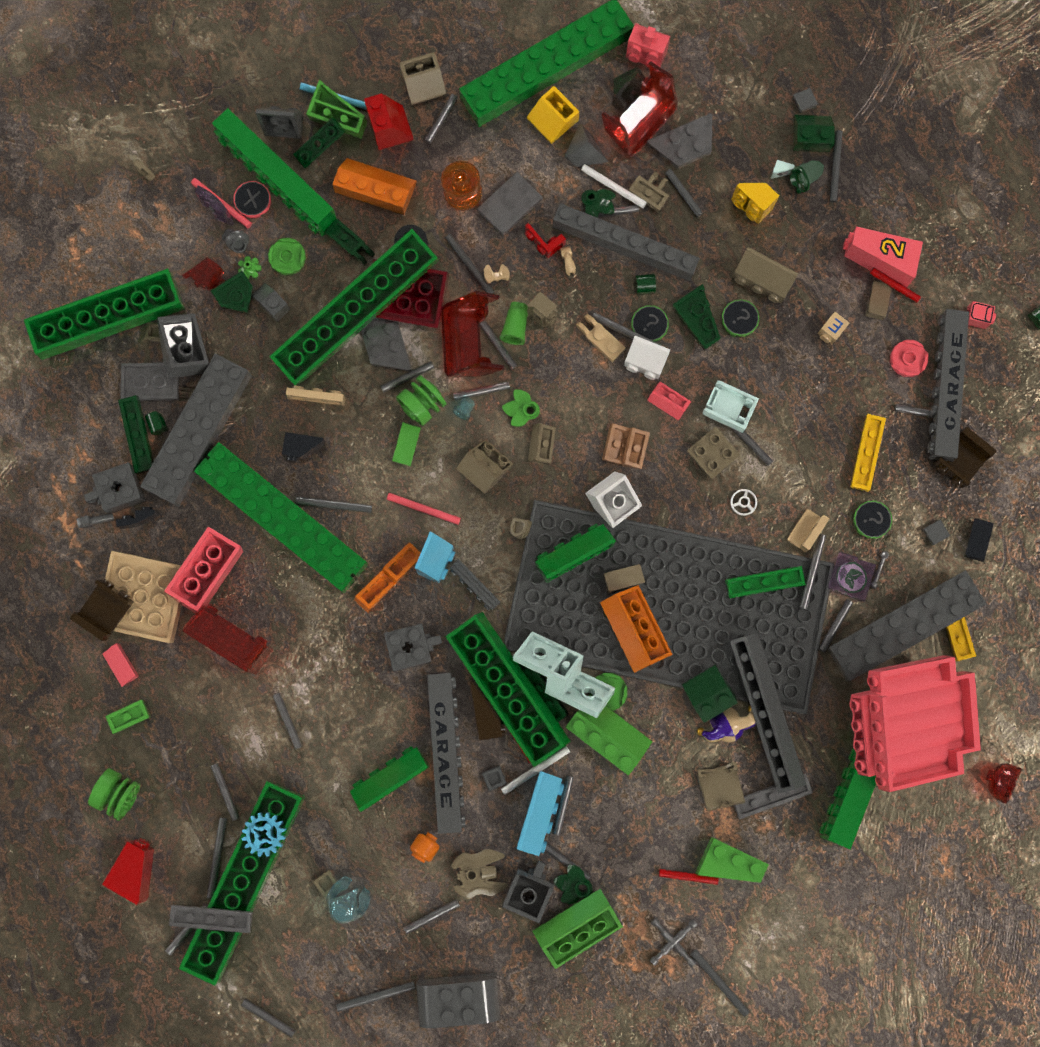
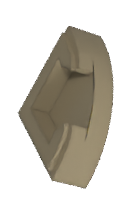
[133,159,155,181]

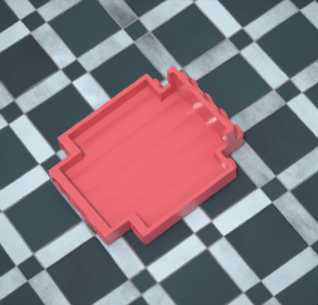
[849,655,981,792]

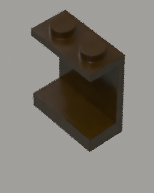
[934,427,997,488]
[70,579,134,641]

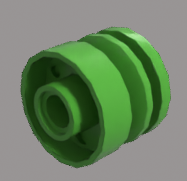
[396,375,447,426]
[88,768,140,821]

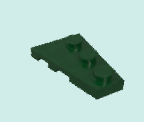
[672,284,721,351]

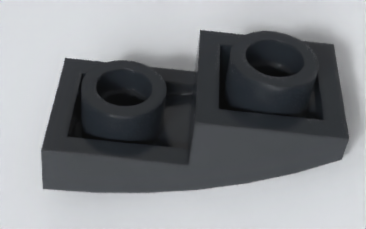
[116,507,159,529]
[964,518,994,562]

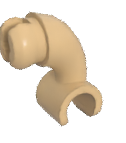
[560,246,576,276]

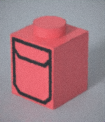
[967,301,996,329]

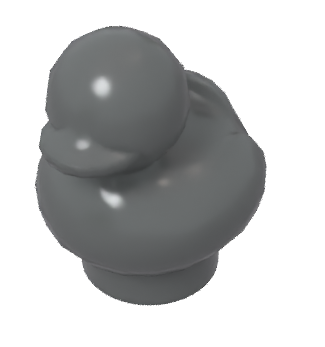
[222,228,249,253]

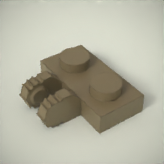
[628,171,670,213]

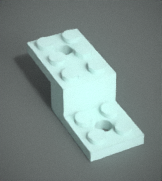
[513,631,615,718]

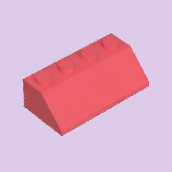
[164,527,243,616]

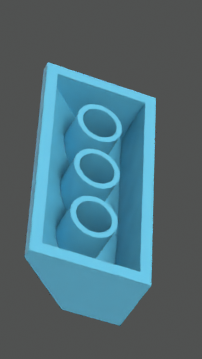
[516,771,565,856]

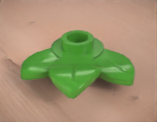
[502,389,540,427]

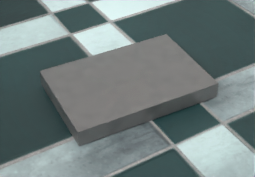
[477,172,543,236]
[121,362,179,401]

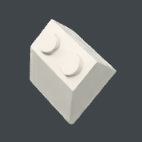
[624,336,670,380]
[585,471,642,528]

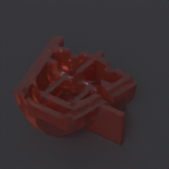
[182,257,225,291]

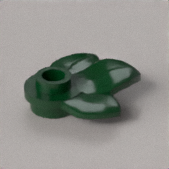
[581,189,616,218]
[554,864,593,904]

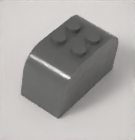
[416,972,501,1028]

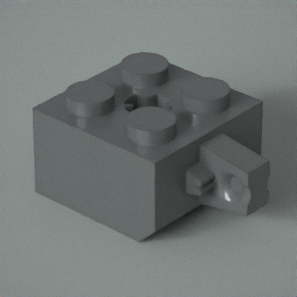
[84,462,146,514]
[384,623,442,672]
[502,860,555,923]

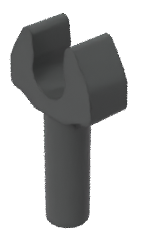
[76,513,114,528]

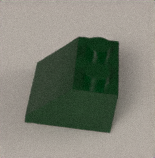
[793,115,835,152]
[682,665,738,723]

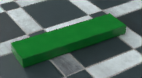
[725,566,806,599]

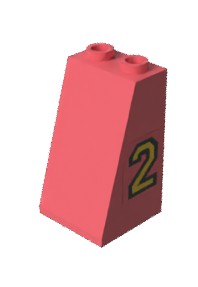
[843,226,923,287]

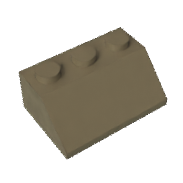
[732,247,799,303]

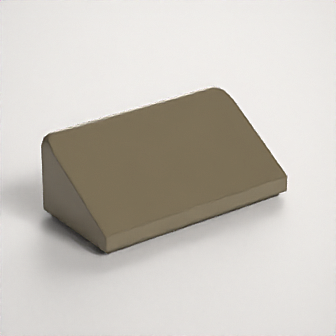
[528,423,556,464]

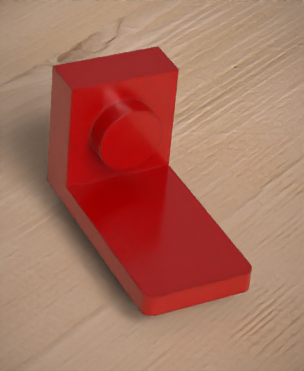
[525,223,566,258]

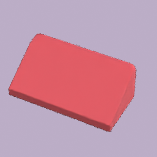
[648,382,691,420]
[102,643,139,687]

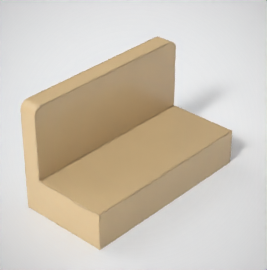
[787,509,830,553]

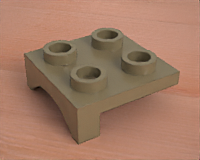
[687,427,740,481]
[697,762,745,811]

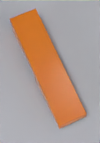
[354,542,421,613]

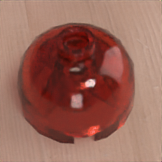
[985,763,1022,804]

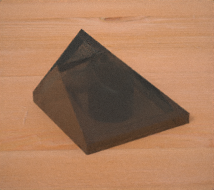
[612,67,656,121]

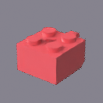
[626,23,670,70]

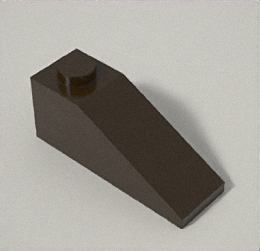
[470,682,506,741]

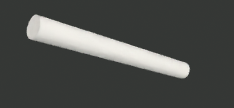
[581,164,647,208]
[501,746,570,795]

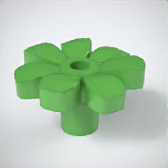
[238,256,262,280]

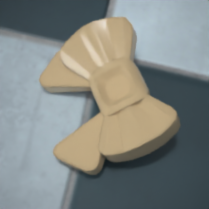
[483,264,510,284]

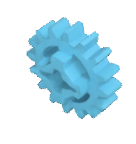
[242,812,286,857]

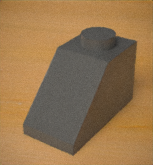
[252,283,290,322]

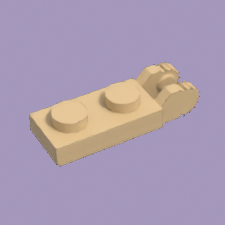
[576,314,626,363]

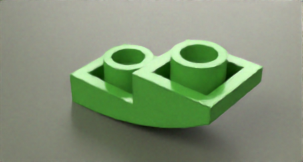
[392,422,421,466]

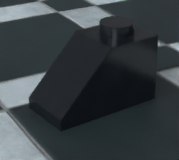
[282,432,326,463]

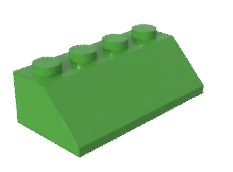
[565,694,653,776]
[532,889,623,969]

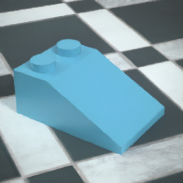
[415,532,456,583]

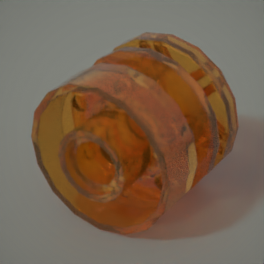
[441,161,483,211]

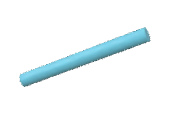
[300,82,366,110]

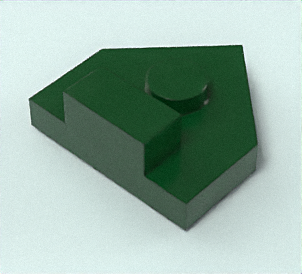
[211,271,253,313]

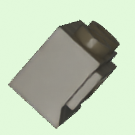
[527,292,557,328]

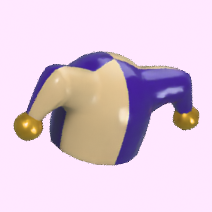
[697,705,756,742]

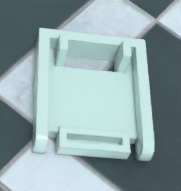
[702,381,759,433]

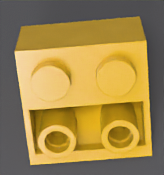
[527,86,580,144]
[731,183,780,224]

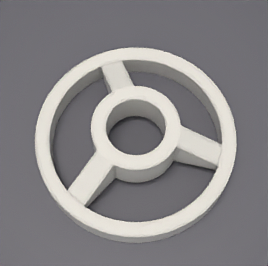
[730,489,757,516]

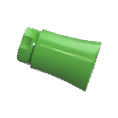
[499,302,528,345]

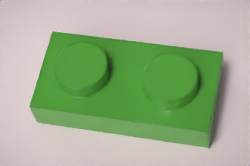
[105,699,151,734]

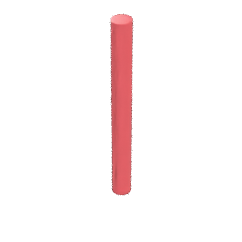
[191,178,252,229]
[387,493,461,525]

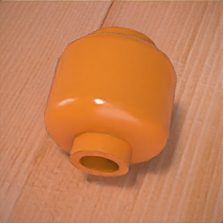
[410,832,440,863]

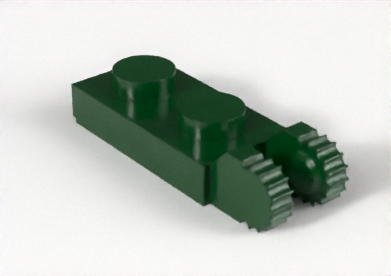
[325,219,375,266]

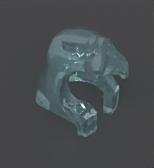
[326,876,370,924]

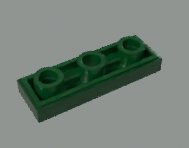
[293,117,346,169]

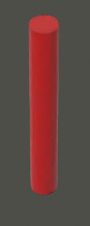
[869,267,921,303]
[659,869,719,885]

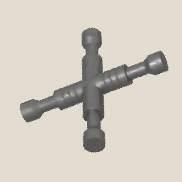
[650,917,697,968]

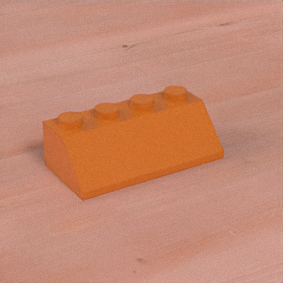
[332,158,417,215]
[600,585,673,673]

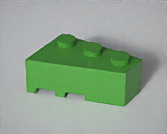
[306,79,368,139]
[695,837,769,883]

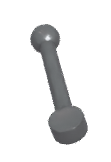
[870,551,889,589]

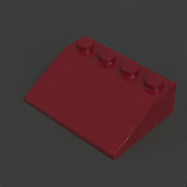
[372,259,449,328]

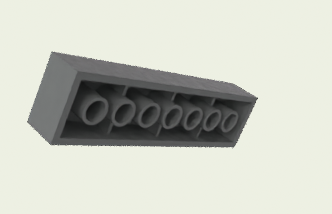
[140,354,252,508]
[827,570,987,682]

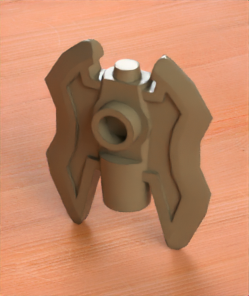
[451,849,508,899]

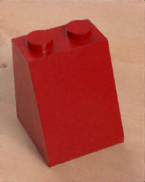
[364,93,414,150]
[102,838,154,905]

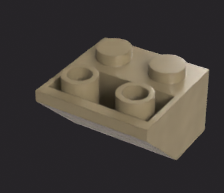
[399,52,446,105]
[456,439,513,494]

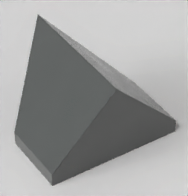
[565,125,608,167]

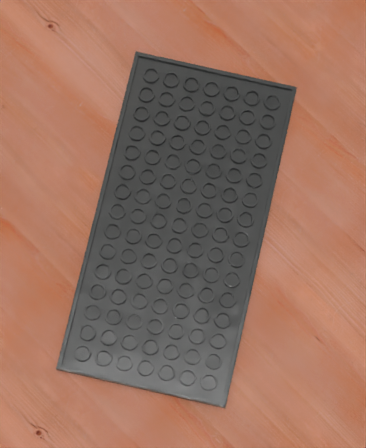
[504,500,834,715]

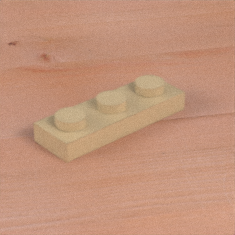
[286,386,346,406]

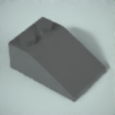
[256,106,304,139]
[157,313,209,378]

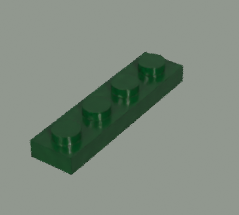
[118,395,154,474]
[518,663,569,722]

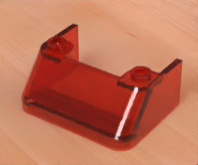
[601,61,678,157]
[441,291,504,378]
[182,604,274,675]

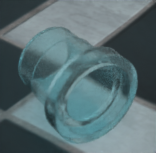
[453,397,475,420]

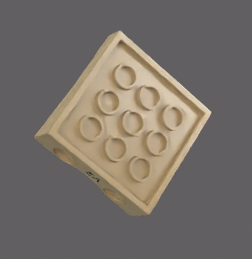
[105,551,182,643]

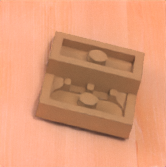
[602,423,650,469]

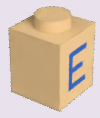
[817,312,850,345]

